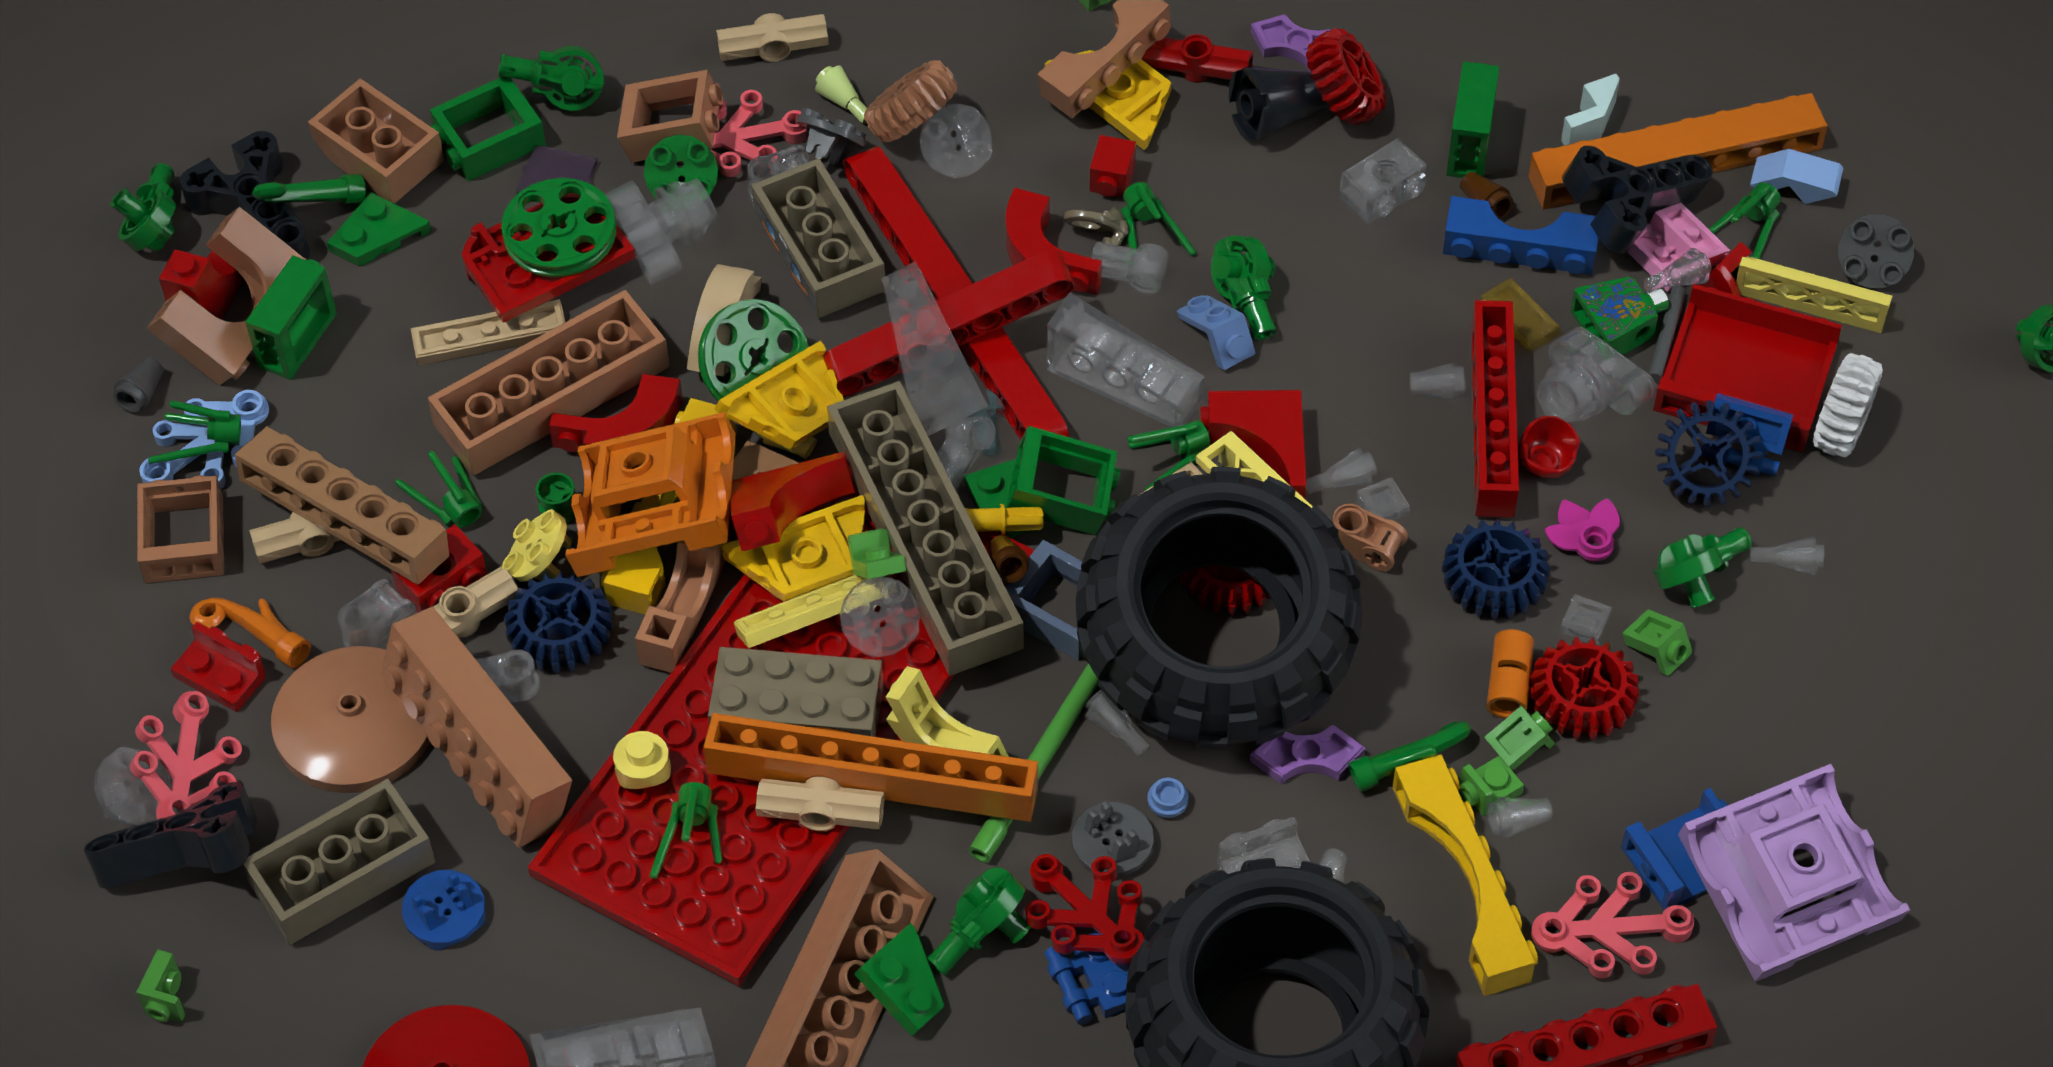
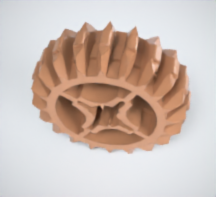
[864,60,958,142]

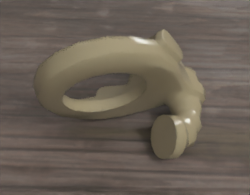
[1064,206,1129,253]

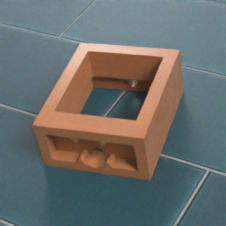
[617,69,723,163]
[137,475,224,583]

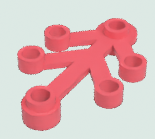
[678,90,810,177]
[129,691,242,820]
[1531,872,1694,978]

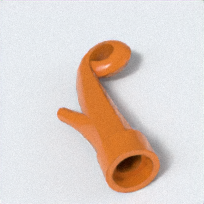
[189,598,311,669]

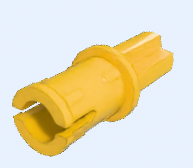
[965,504,1044,535]

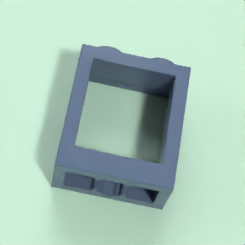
[1005,540,1083,662]

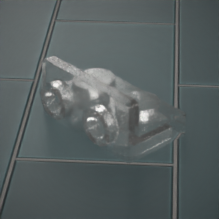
[1217,817,1310,874]

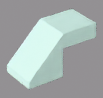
[1561,74,1620,146]

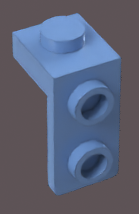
[1177,295,1256,370]

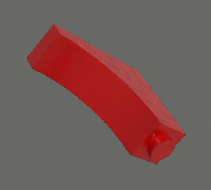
[159,249,244,320]
[1200,390,1306,499]
[731,452,855,551]

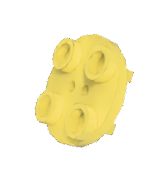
[502,509,572,582]

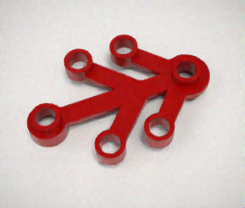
[1025,854,1144,966]

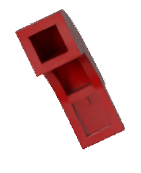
[1006,187,1102,295]
[549,374,683,452]

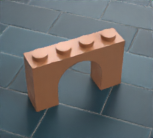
[146,207,306,385]

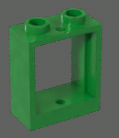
[1446,61,1500,178]
[430,77,546,182]
[245,255,337,380]
[1006,426,1120,535]

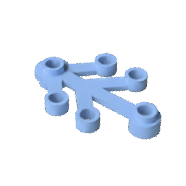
[139,390,269,489]

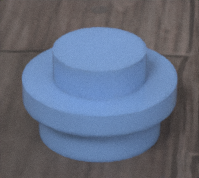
[1147,777,1189,818]

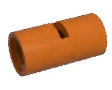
[1486,629,1534,719]

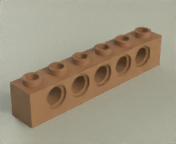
[235,426,450,585]

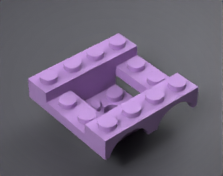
[1678,764,1910,982]

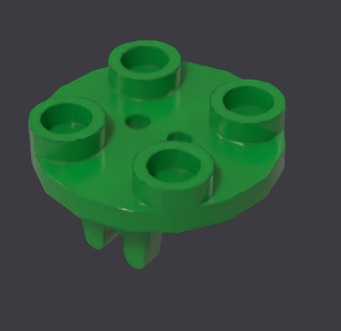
[644,134,718,209]

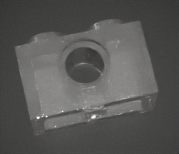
[1339,138,1427,224]

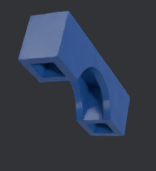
[1443,196,1598,275]

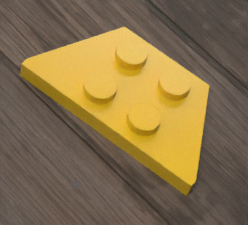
[1045,46,1172,150]
[714,341,844,450]
[721,495,866,602]

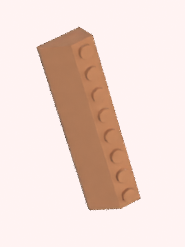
[746,849,934,1067]

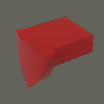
[1699,242,1752,297]

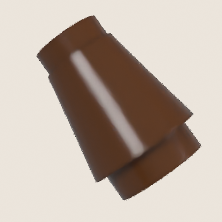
[1460,172,1513,220]
[989,536,1029,583]

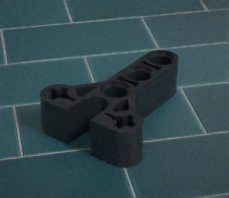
[180,131,310,260]
[1562,146,1713,254]
[84,782,257,888]

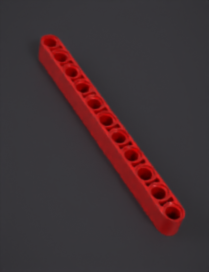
[843,146,1069,441]

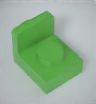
[848,528,906,579]
[1622,609,1692,676]
[1484,706,1555,770]
[1459,756,1524,816]
[136,949,186,1023]

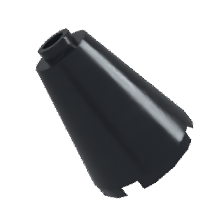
[1229,67,1329,141]

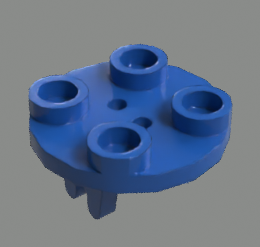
[402,870,486,950]

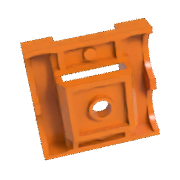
[565,412,736,577]

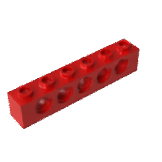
[1471,300,1519,518]
[1455,983,1718,1067]

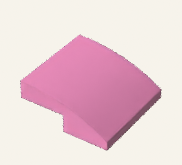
[1628,203,1730,292]

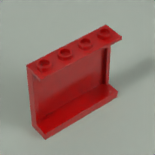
[1653,284,1842,453]

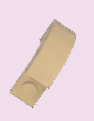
[687,264,762,377]

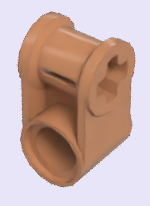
[1332,504,1409,572]

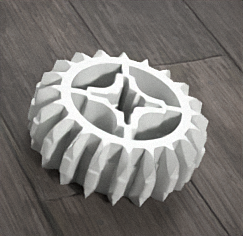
[1813,353,1883,458]

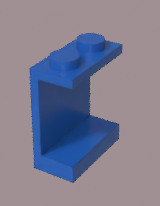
[1621,788,1728,910]

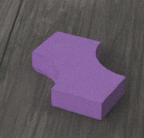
[1250,14,1330,72]
[1250,725,1365,784]

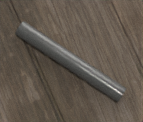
[1648,286,1686,383]

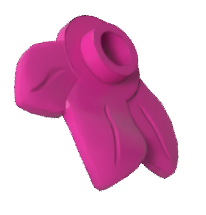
[1545,499,1620,561]

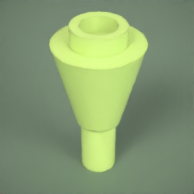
[815,65,867,124]

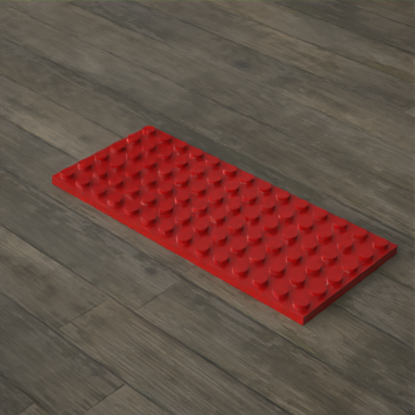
[527,453,1034,986]

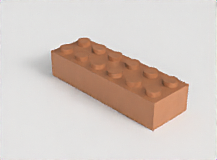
[427,290,670,476]
[381,606,572,848]

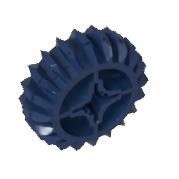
[1655,400,1763,507]
[1442,518,1550,621]
[504,570,613,674]

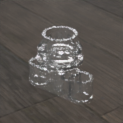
[605,178,718,286]
[1537,327,1656,423]

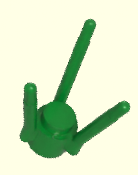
[1121,182,1196,265]
[1709,182,1781,259]
[148,400,241,464]
[1127,420,1210,491]
[395,451,483,528]
[650,782,722,879]

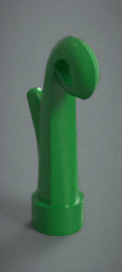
[252,174,366,204]
[1348,721,1471,793]

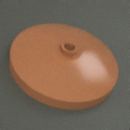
[271,646,430,793]

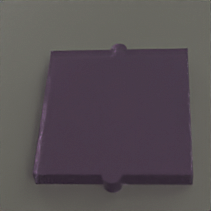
[516,145,598,195]

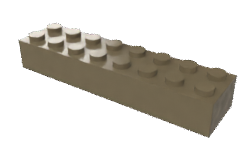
[827,381,1024,676]

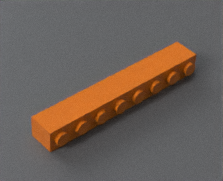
[1528,93,1828,210]
[704,713,1038,822]

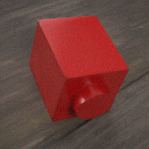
[1089,135,1136,198]

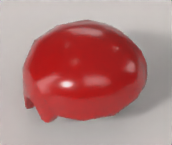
[1519,416,1580,479]

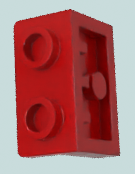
[170,622,266,712]

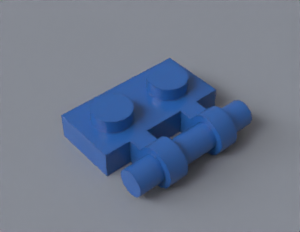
[1701,393,1794,477]
[1044,932,1129,1025]

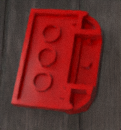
[461,193,636,323]

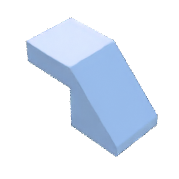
[1750,149,1843,204]

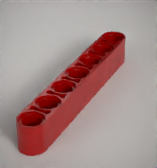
[823,250,1075,397]

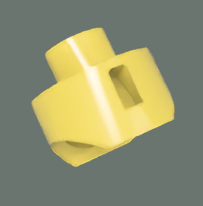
[613,731,671,789]

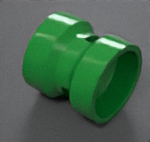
[535,472,576,524]

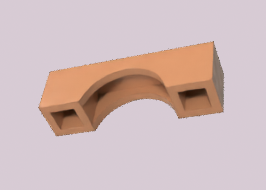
[1037,0,1172,118]
[635,525,732,673]

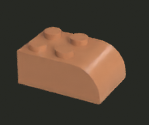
[308,78,445,204]

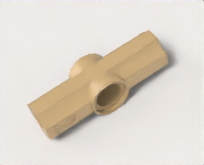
[716,13,829,62]
[249,512,340,564]
[433,567,517,638]
[756,777,885,831]

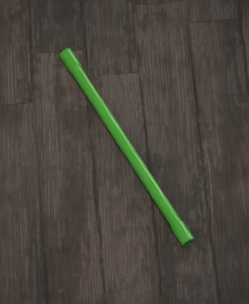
[968,663,1098,863]

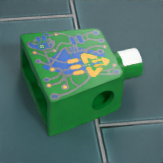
[1570,276,1669,364]

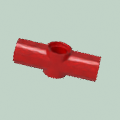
[1141,34,1254,82]

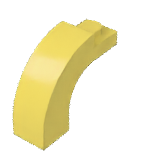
[886,666,1009,757]

